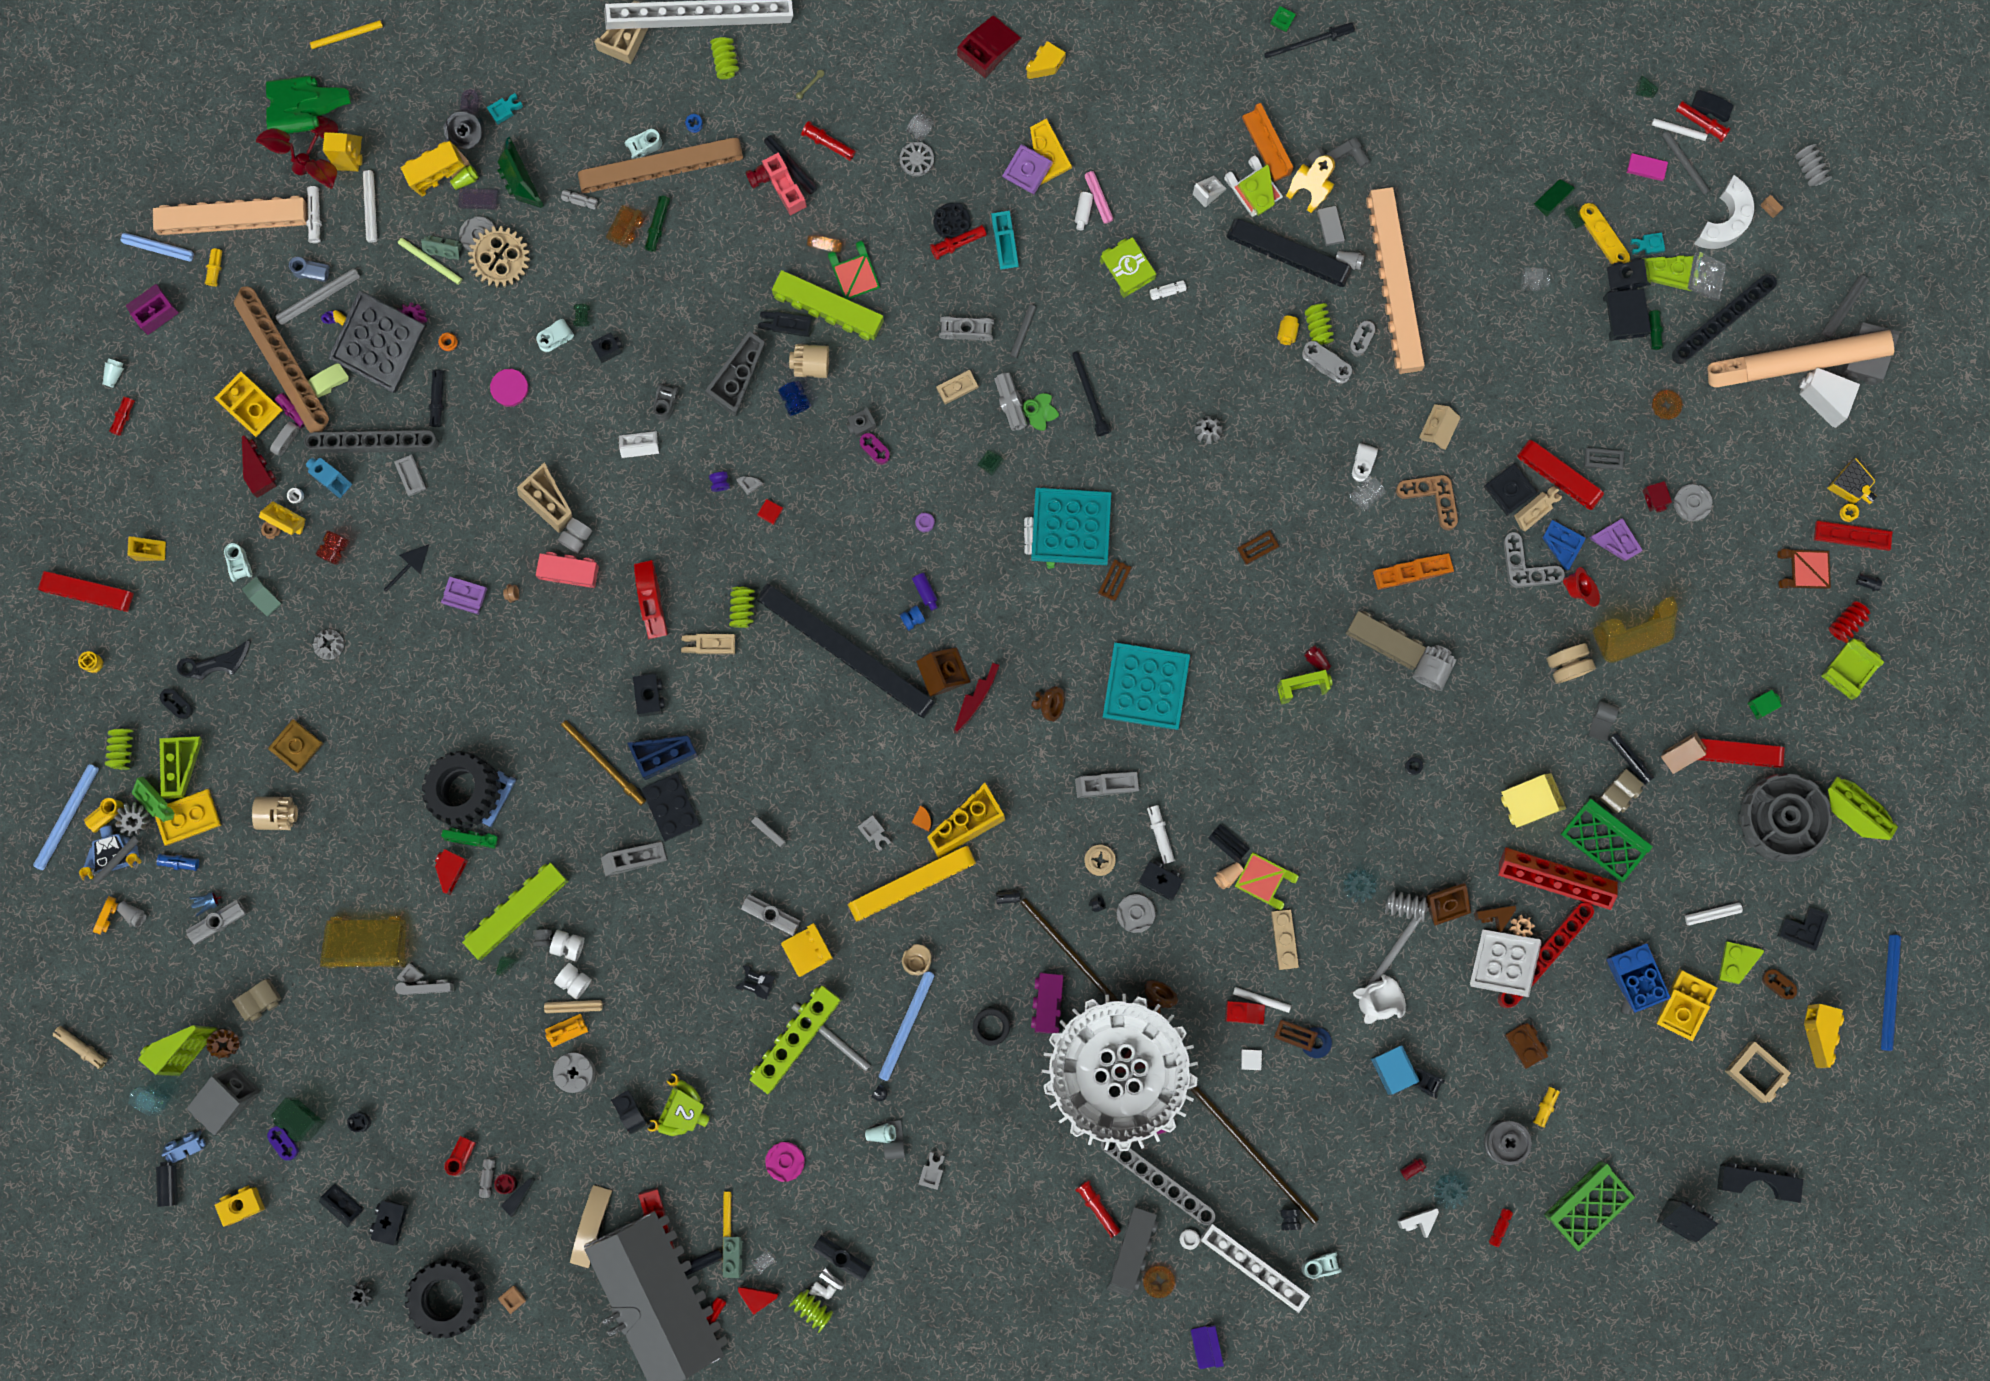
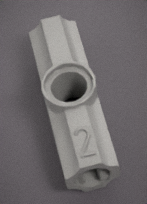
[994,373,1027,431]
[741,894,801,936]
[186,900,247,945]

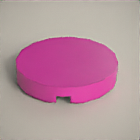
[490,369,528,407]
[765,1142,805,1182]

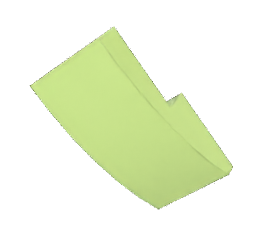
[308,363,348,398]

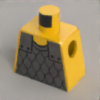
[1828,458,1877,505]

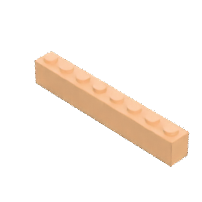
[153,196,308,235]

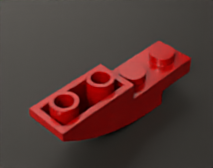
[634,560,668,639]

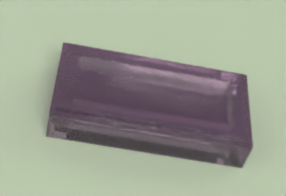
[458,188,498,210]

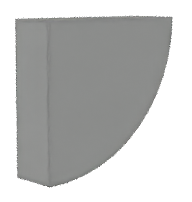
[736,476,763,495]
[397,963,425,983]

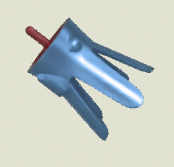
[189,892,221,917]

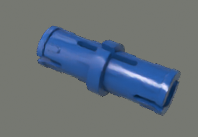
[157,854,199,871]

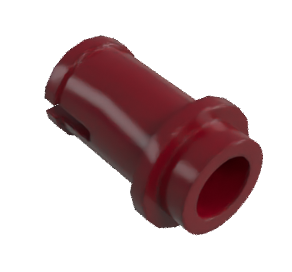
[1400,1158,1426,1181]

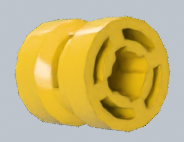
[78,651,103,673]

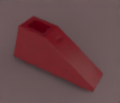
[242,435,277,498]

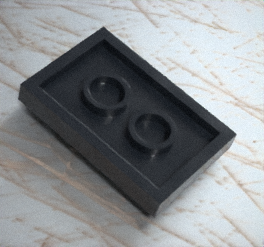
[642,773,700,842]

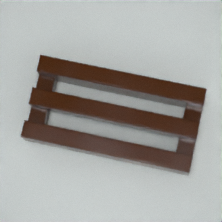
[1237,530,1279,565]
[1098,559,1132,602]
[1274,1020,1318,1052]

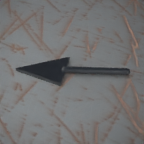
[384,544,429,592]

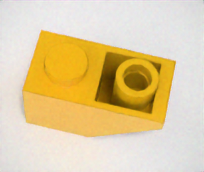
[1026,41,1066,79]

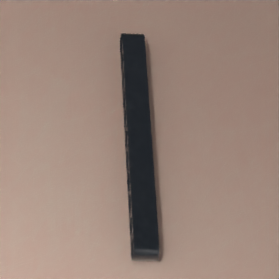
[755,583,935,719]

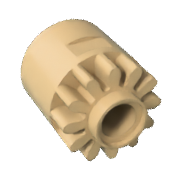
[789,344,829,378]
[252,796,298,830]

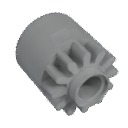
[1412,645,1456,691]

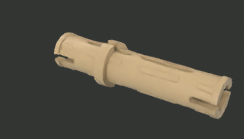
[53,1026,107,1070]

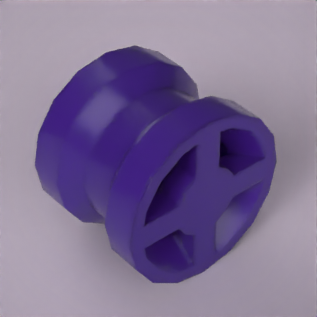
[709,472,730,492]

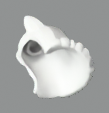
[1353,974,1406,1024]

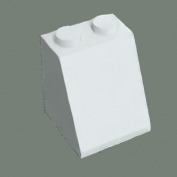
[1799,368,1860,428]

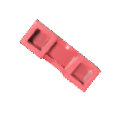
[762,153,806,216]

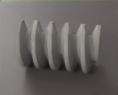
[1795,144,1832,186]
[1385,890,1428,922]

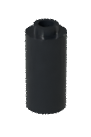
[156,1161,178,1207]

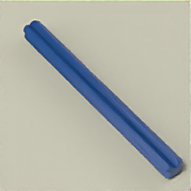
[1881,935,1901,1051]

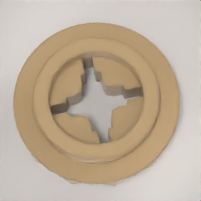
[1085,845,1115,876]

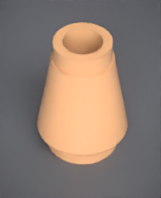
[1214,862,1243,889]

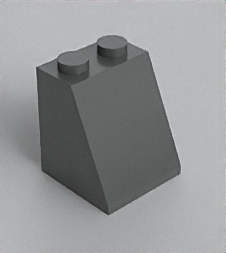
[1841,322,1900,385]
[186,1065,261,1136]

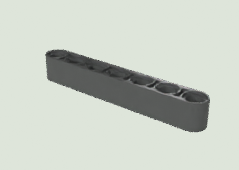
[304,430,439,453]

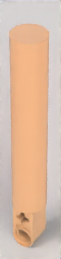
[1708,330,1894,387]

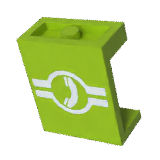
[1100,237,1156,298]

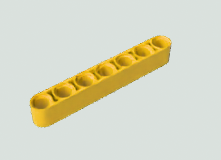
[848,846,976,922]

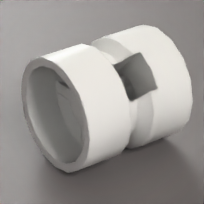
[549,930,584,961]
[554,963,592,1000]

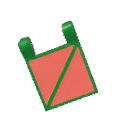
[828,241,880,300]

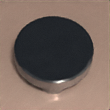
[933,203,971,239]

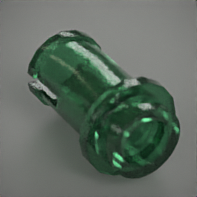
[1564,204,1586,230]

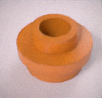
[438,332,458,351]

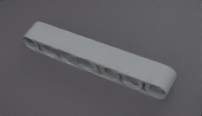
[1100,1141,1215,1225]

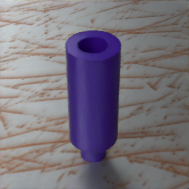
[912,573,938,611]

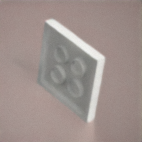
[1470,930,1541,997]

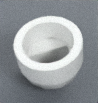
[287,488,304,503]

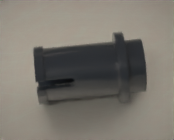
[1856,573,1883,592]
[996,889,1020,905]

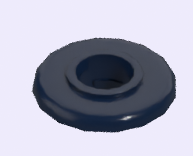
[1301,1027,1332,1058]

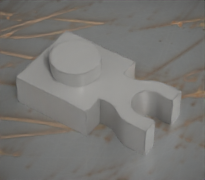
[858,815,891,852]
[919,1152,945,1190]

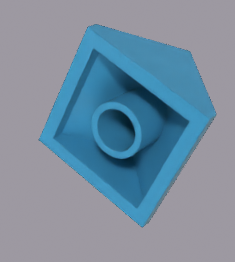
[1371,1045,1419,1095]

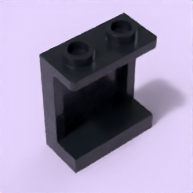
[1603,287,1651,341]

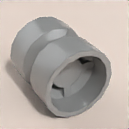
[557,518,592,553]

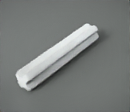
[1685,903,1743,925]

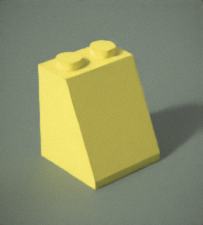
[1501,773,1566,828]

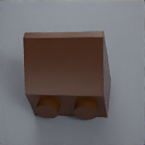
[916,647,970,696]

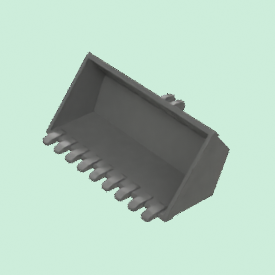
[584,1211,728,1381]

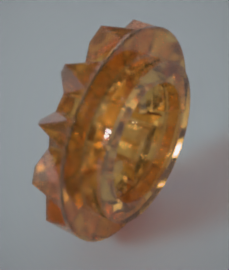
[1651,390,1682,420]
[1143,1266,1175,1298]

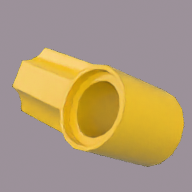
[84,798,124,833]

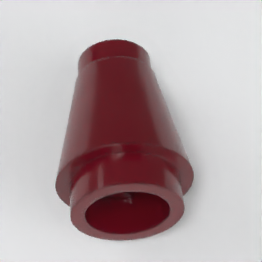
[1304,645,1332,671]

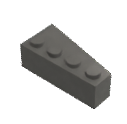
[705,331,765,417]

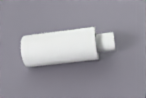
[1075,192,1093,230]

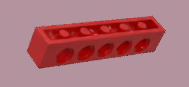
[1498,847,1618,910]

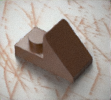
[1474,906,1516,932]

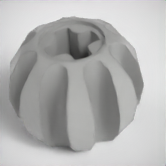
[1194,416,1222,444]

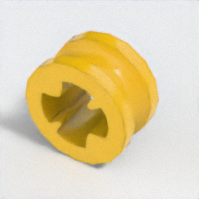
[1840,504,1859,522]

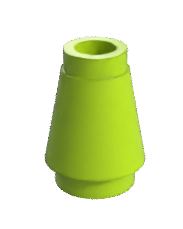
[450,165,479,190]

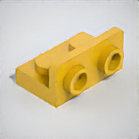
[259,501,306,535]

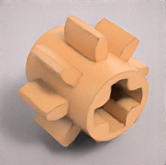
[1509,915,1535,937]

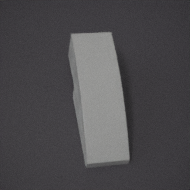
[1075,772,1139,798]

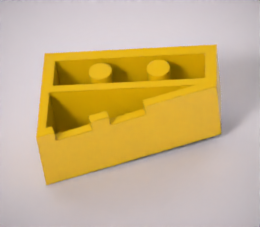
[400,141,465,197]

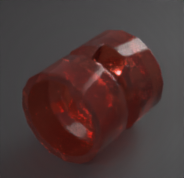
[315,531,350,565]

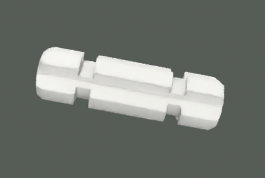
[1150,280,1186,300]
[1024,517,1034,555]

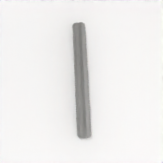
[275,268,360,325]

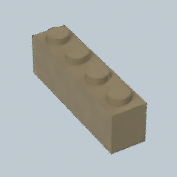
[1345,611,1426,671]

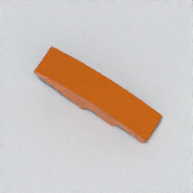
[1373,553,1454,590]

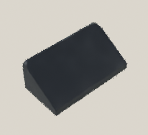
[319,1184,364,1228]

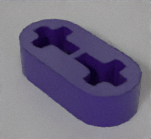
[267,1127,298,1160]

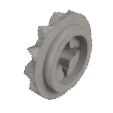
[312,629,344,660]

